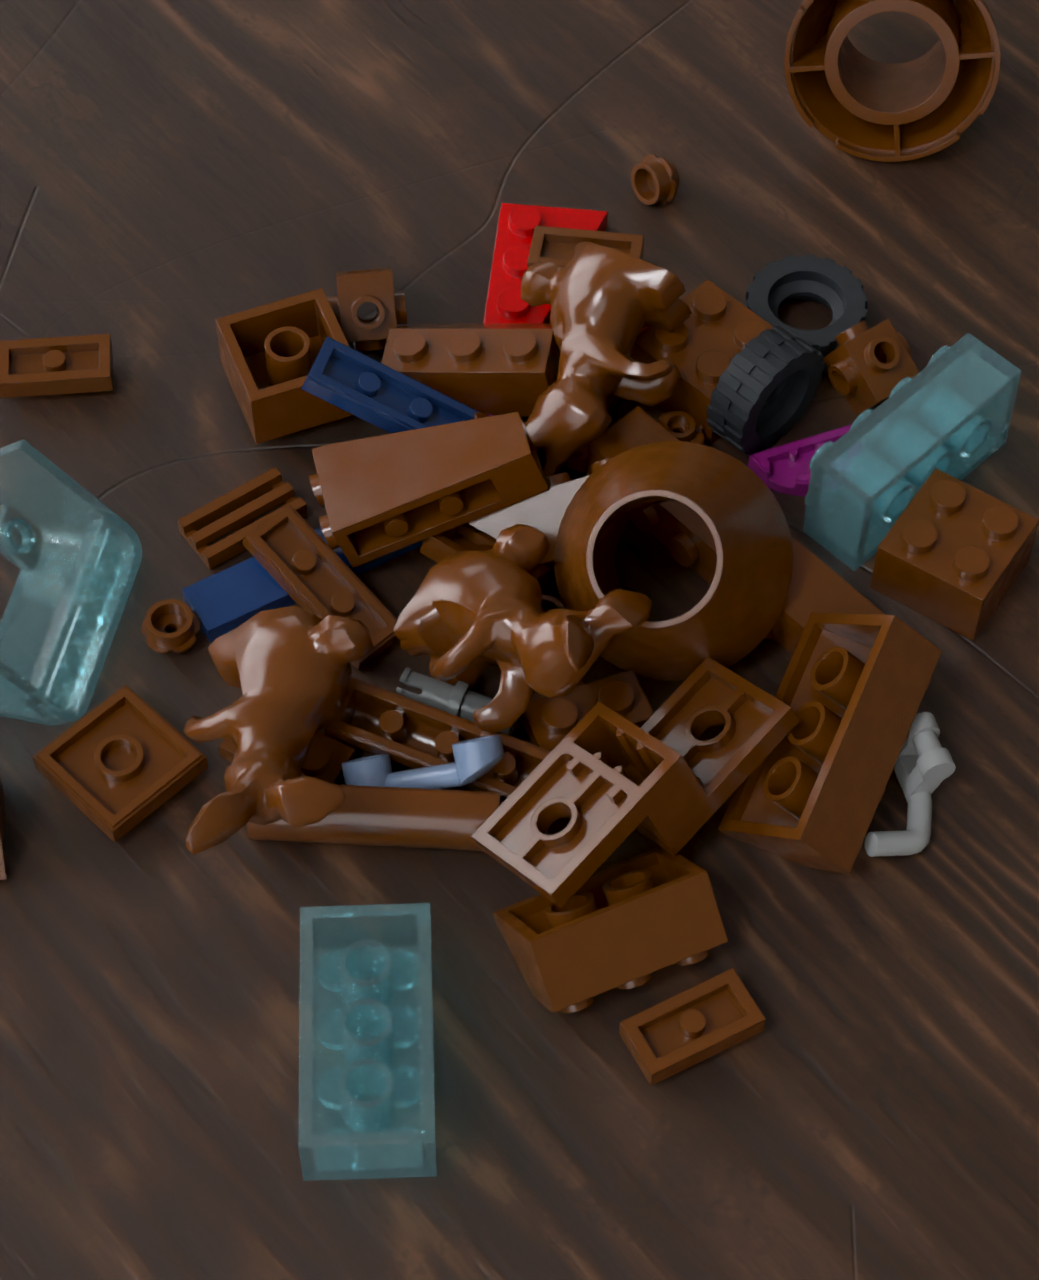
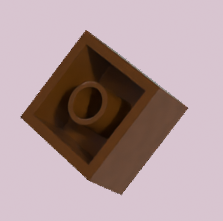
[630,279,773,445]
[215,288,353,444]
[870,468,1039,641]

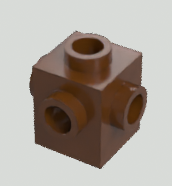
[327,267,407,351]
[823,319,922,416]

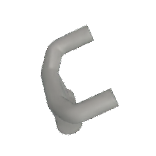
[864,712,956,857]

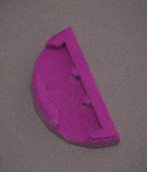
[748,424,858,497]

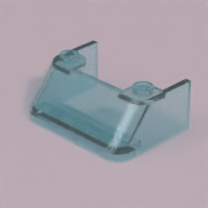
[0,439,142,726]

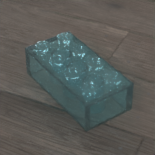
[803,332,1021,571]
[298,903,437,1181]

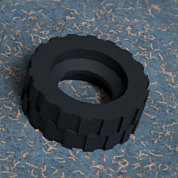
[745,254,868,373]
[706,325,825,456]

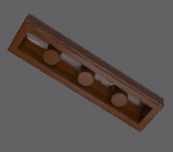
[324,677,551,803]
[247,785,500,851]

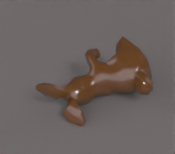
[474,243,693,478]
[394,524,653,733]
[183,606,374,855]

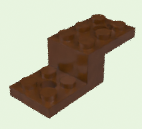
[471,657,799,908]

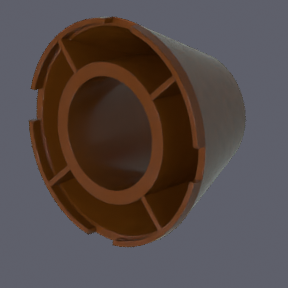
[784,0,1001,162]
[555,441,794,681]

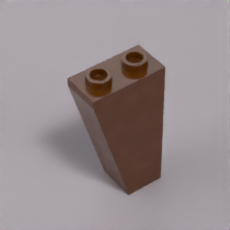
[309,412,549,568]

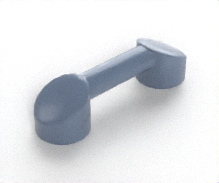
[341,734,504,789]

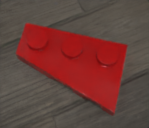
[483,203,608,323]

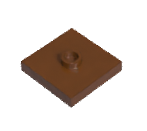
[32,684,208,842]

